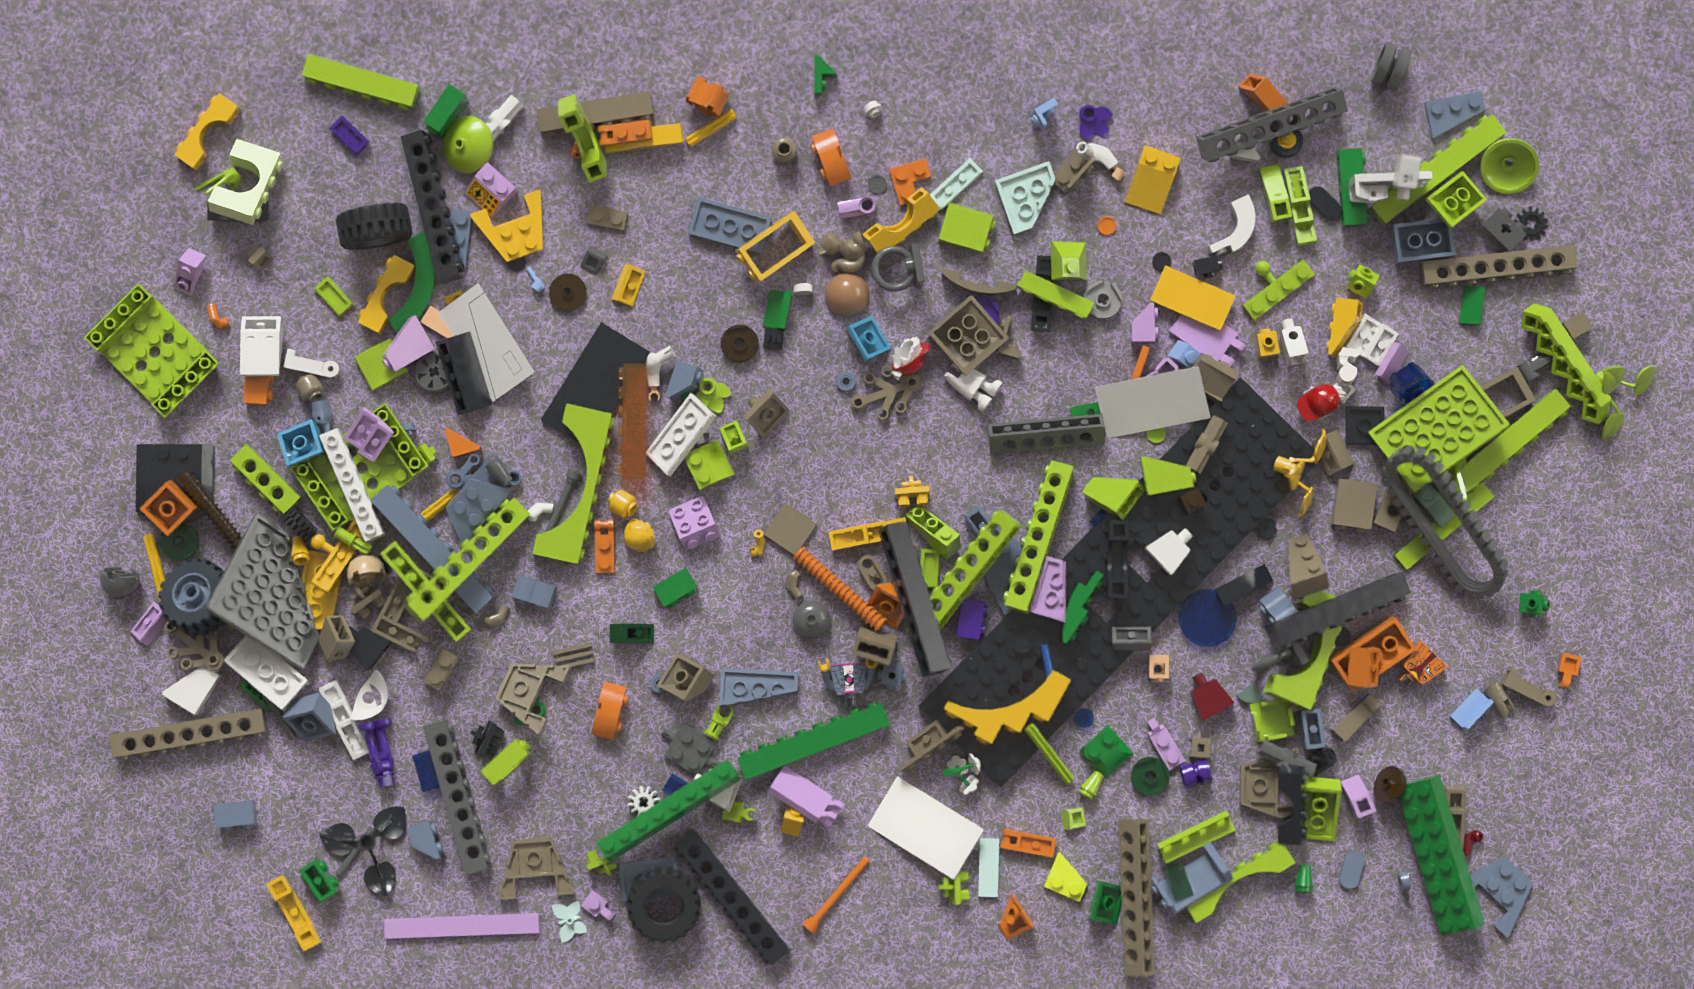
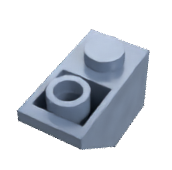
[406,821,444,859]

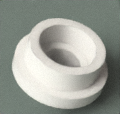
[863,101,882,118]

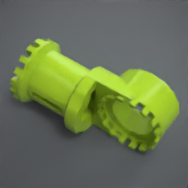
[703,705,734,741]

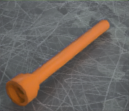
[802,857,869,934]

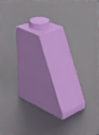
[382,315,435,372]

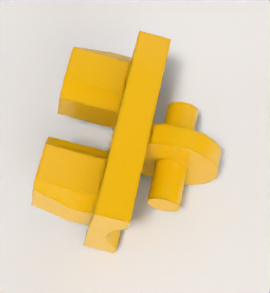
[895,476,930,508]

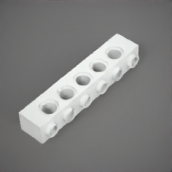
[319,428,386,543]

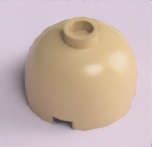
[347,553,387,588]

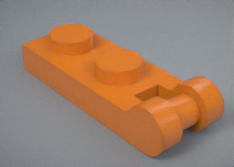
[598,120,653,146]
[594,519,615,573]
[1000,828,1056,858]

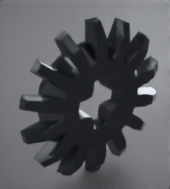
[1514,207,1548,241]

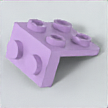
[669,496,720,551]

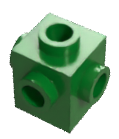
[1519,590,1550,618]

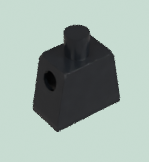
[349,626,392,671]

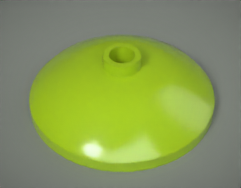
[442,116,493,173]
[1480,138,1539,194]

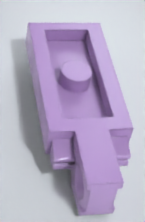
[1147,718,1185,770]

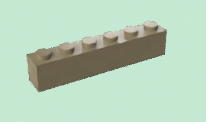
[537,91,654,137]

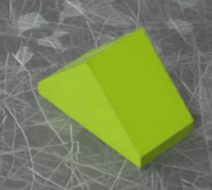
[720,420,749,455]

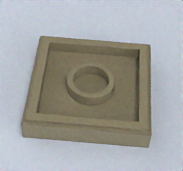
[764,503,817,555]

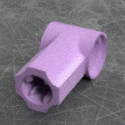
[838,196,876,219]

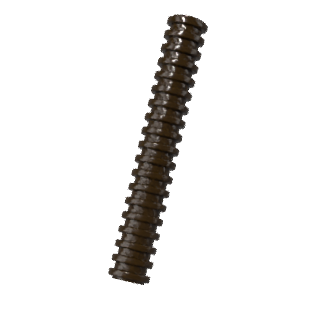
[177,470,242,552]

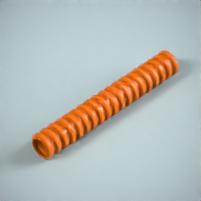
[793,547,887,632]

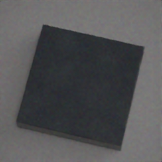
[1345,406,1384,445]

